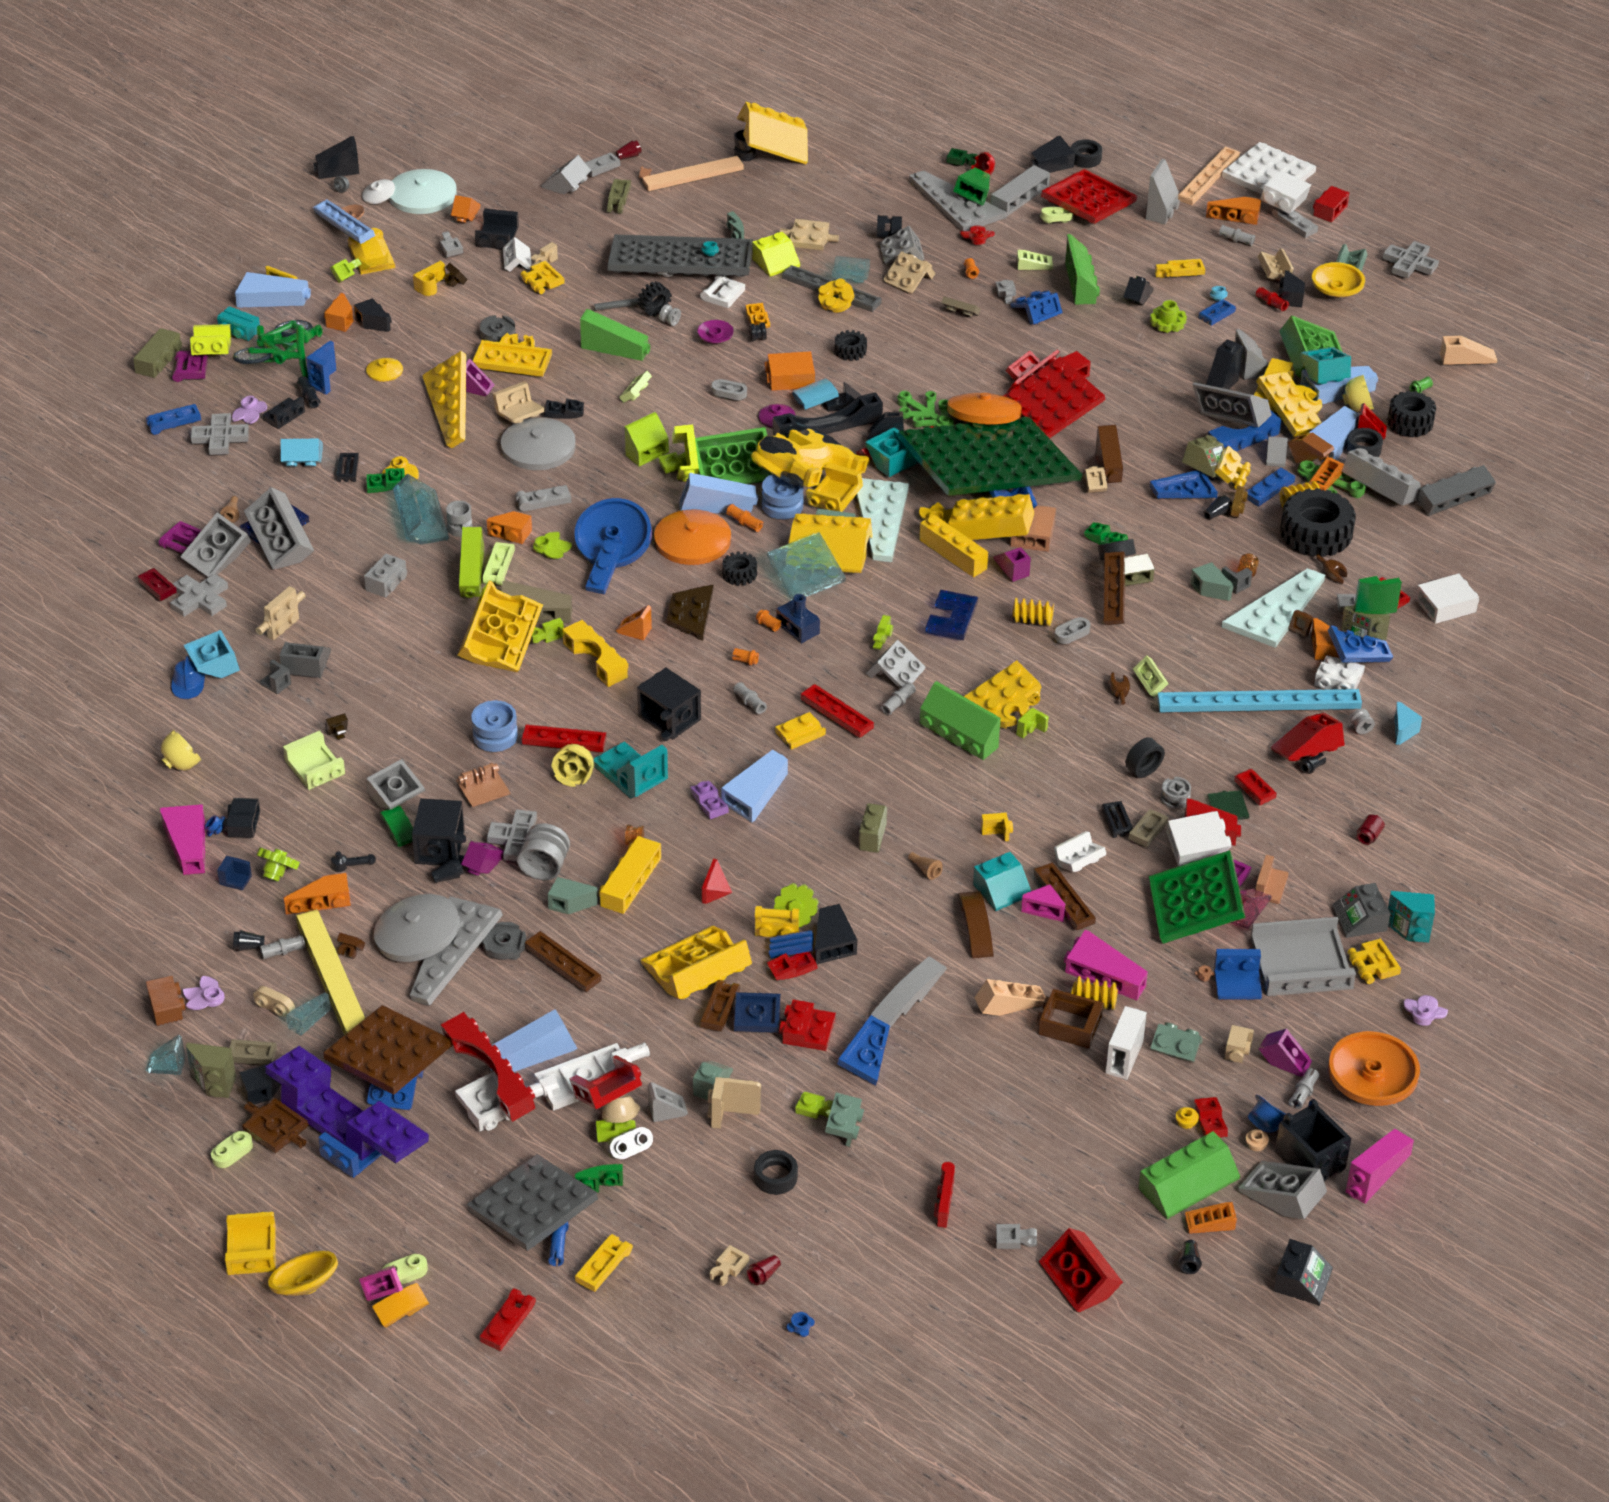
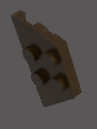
[667,585,714,641]

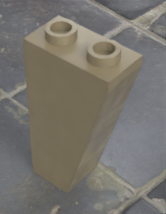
[498,581,573,623]

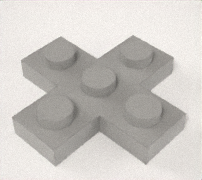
[1383,241,1439,278]
[191,413,249,455]
[170,574,228,617]
[487,809,537,861]

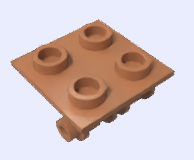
[456,763,511,807]

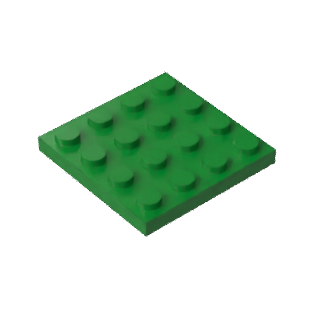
[1149,850,1246,944]

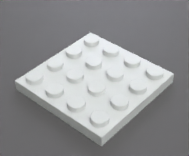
[1222,142,1316,195]

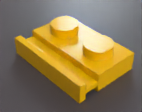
[775,712,826,750]

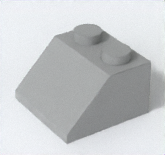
[541,155,591,195]
[1235,329,1268,380]
[367,759,425,810]

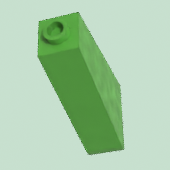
[580,309,651,361]

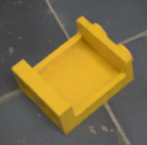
[806,462,863,512]
[225,1212,276,1275]

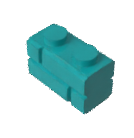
[217,306,260,341]

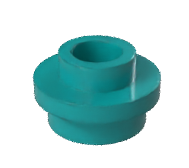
[701,241,719,256]

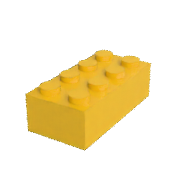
[948,494,1034,540]

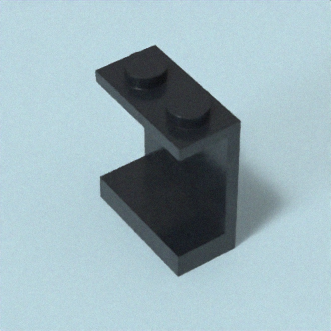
[475,208,519,249]

